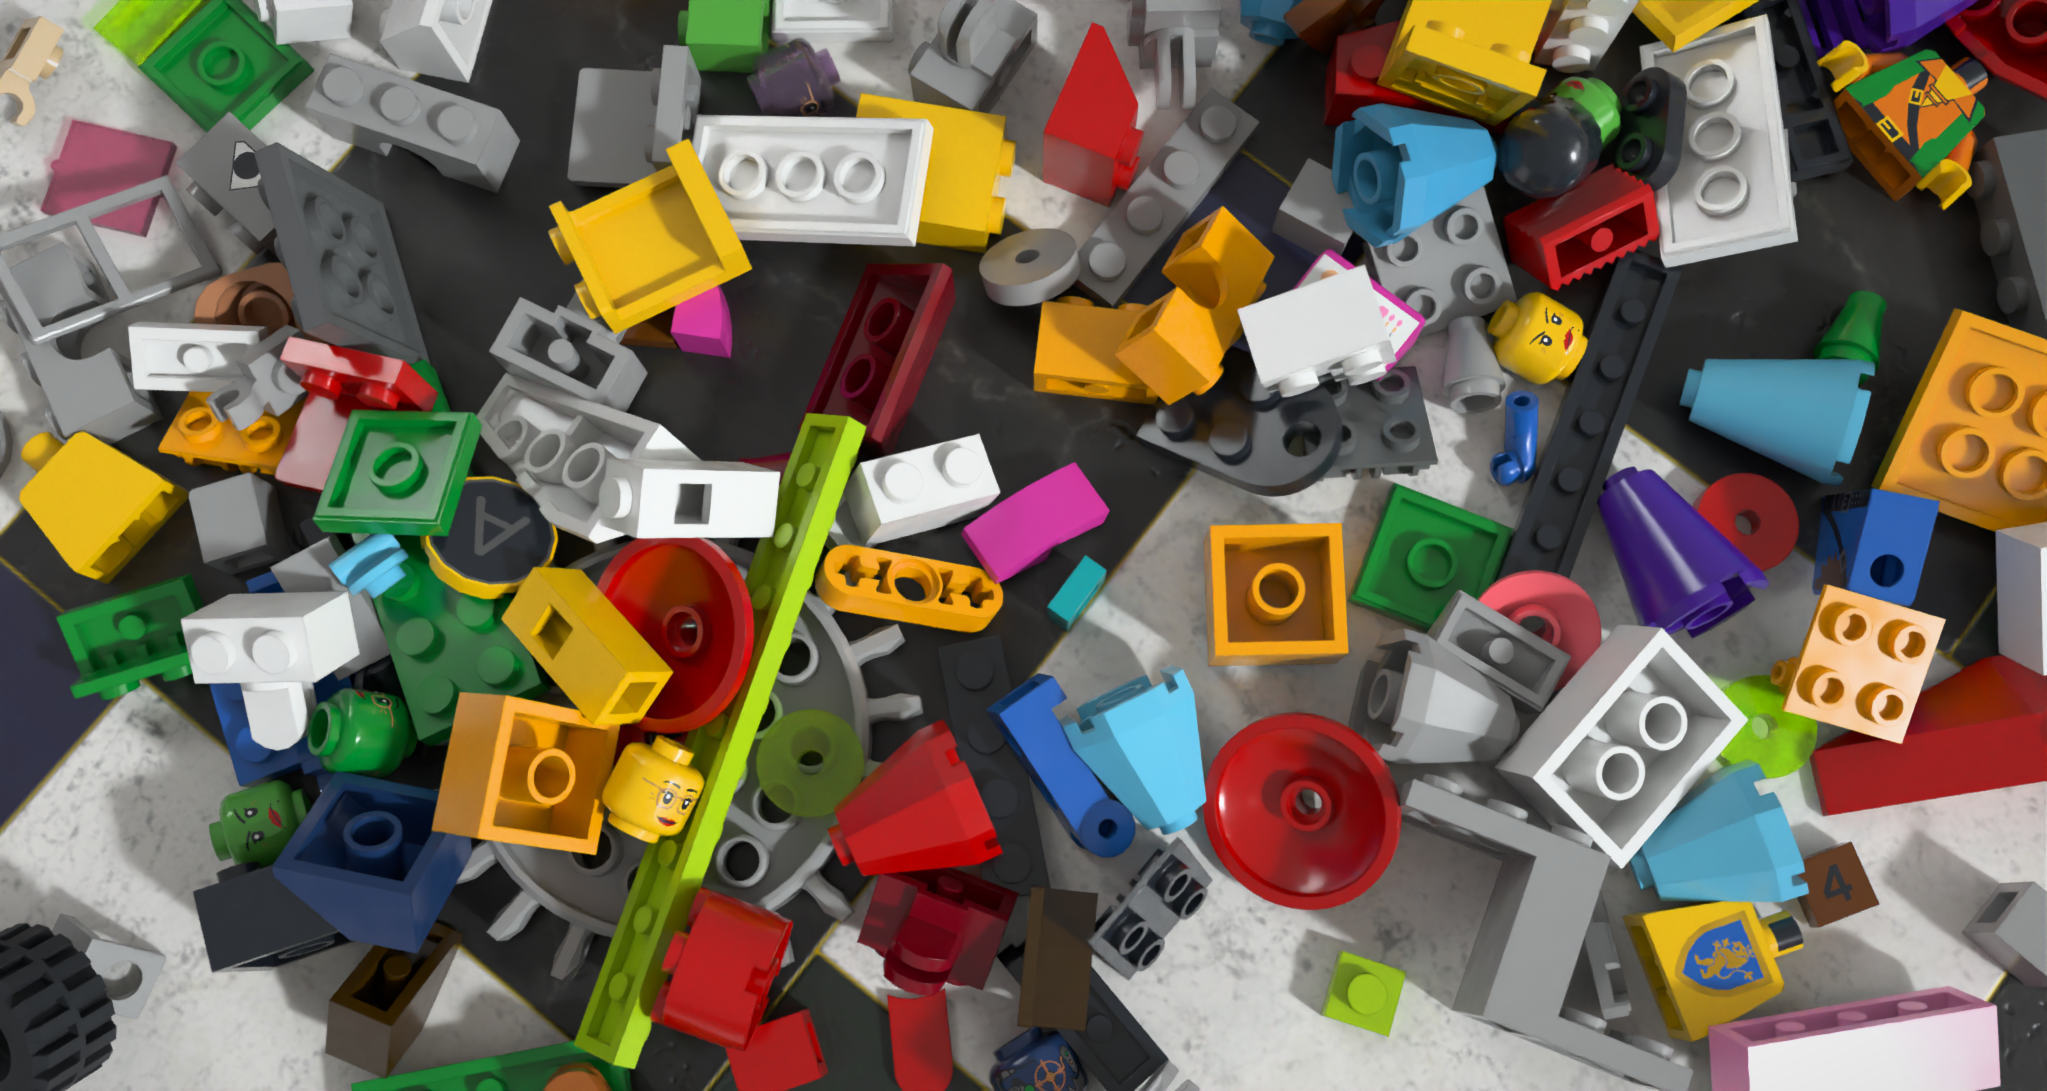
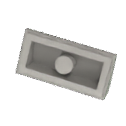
[1426,590,1572,714]

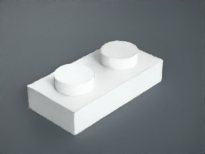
[128,321,268,392]

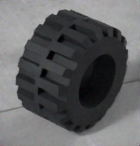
[0,923,117,1091]

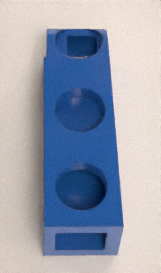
[986,673,1135,858]

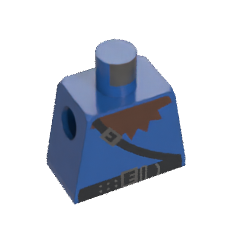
[1812,488,1940,606]

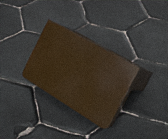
[1017,885,1098,1031]

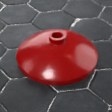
[597,537,754,733]
[1203,712,1402,910]

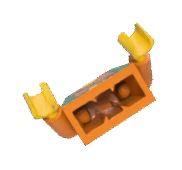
[1816,41,1988,210]

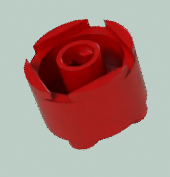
[650,886,793,1051]

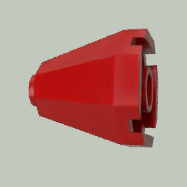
[827,719,1003,876]

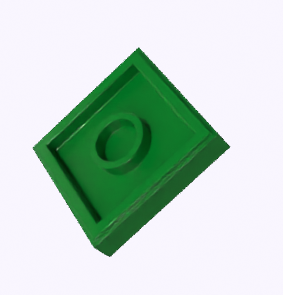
[138,0,315,133]
[313,410,482,537]
[1347,483,1513,633]

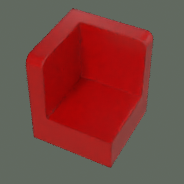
[725,1008,828,1091]

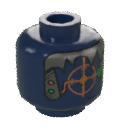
[988,1026,1089,1091]

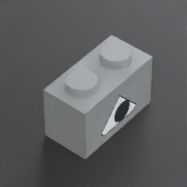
[175,112,278,257]

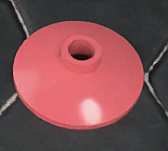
[1477,570,1602,691]

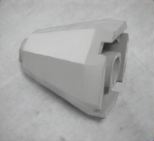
[1348,628,1520,765]

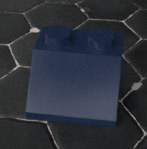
[272,771,472,953]

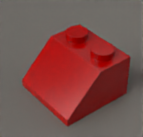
[1043,22,1144,208]

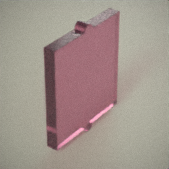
[40,120,177,238]

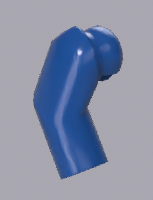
[1490,390,1539,487]

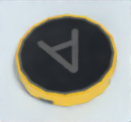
[420,476,558,599]

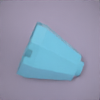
[1058,666,1206,835]
[1629,759,1809,902]

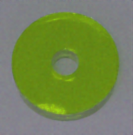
[1716,675,1817,781]
[756,709,865,818]

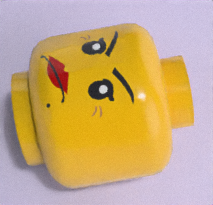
[1488,292,1588,385]

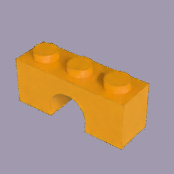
[1114,206,1275,405]

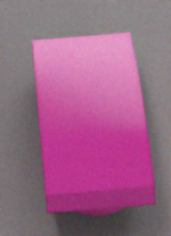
[961,462,1110,584]

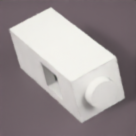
[599,458,780,538]

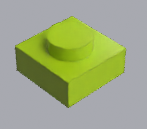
[1320,951,1406,1037]

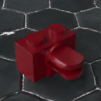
[857,867,1019,996]

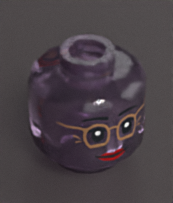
[746,37,841,117]

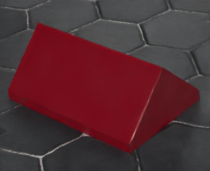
[798,263,956,459]

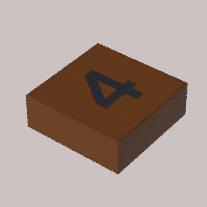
[1797,842,1880,928]

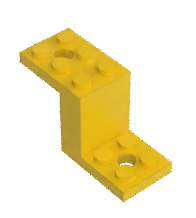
[1377,0,1552,126]

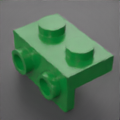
[56,573,204,700]

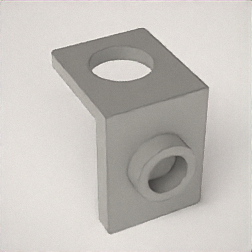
[52,914,166,1019]

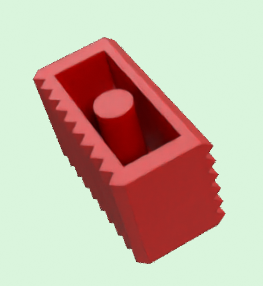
[1503,164,1660,291]

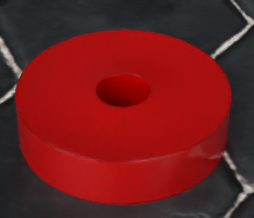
[1692,473,1799,572]

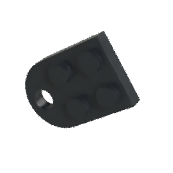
[1136,346,1343,497]

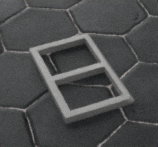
[0,175,222,346]

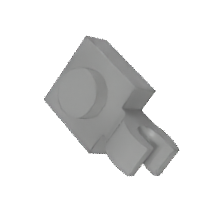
[206,325,309,431]

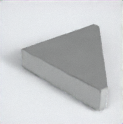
[1584,889,1632,1020]

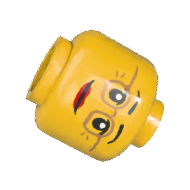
[602,735,704,843]

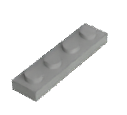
[1073,88,1260,309]

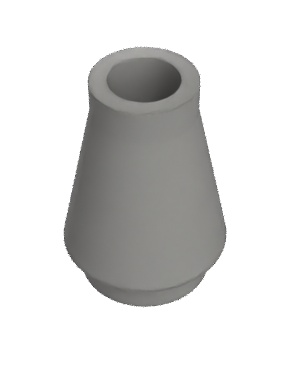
[1442,316,1506,414]

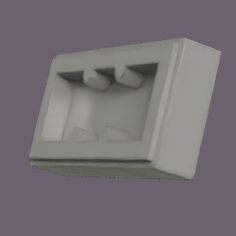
[270,534,391,680]

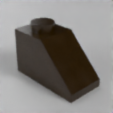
[325,922,463,1079]

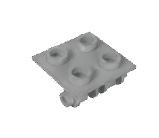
[1362,186,1517,340]

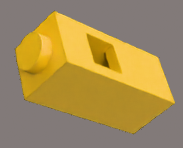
[501,567,673,725]

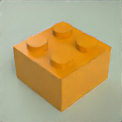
[1203,523,1349,667]
[431,692,621,855]

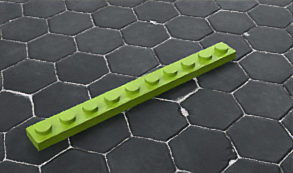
[574,413,866,1069]

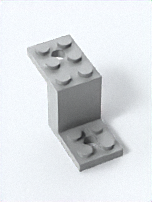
[1396,773,1693,1091]

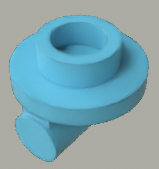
[328,534,409,599]

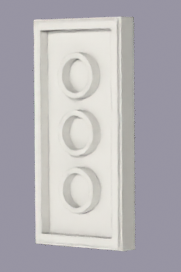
[1640,14,1798,268]
[692,115,934,246]

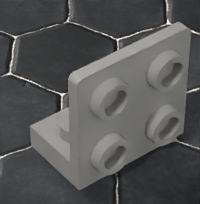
[567,45,701,188]

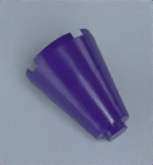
[1597,466,1769,639]

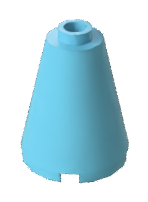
[1679,359,1875,487]

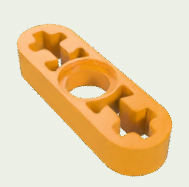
[815,545,1003,633]

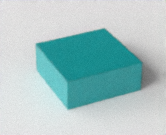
[1047,555,1107,632]

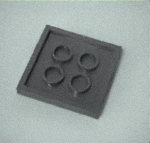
[254,142,430,365]

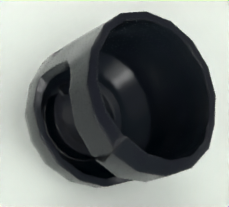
[1497,96,1603,199]

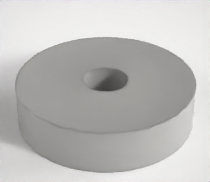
[979,228,1081,306]

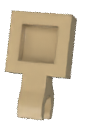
[0,16,64,127]

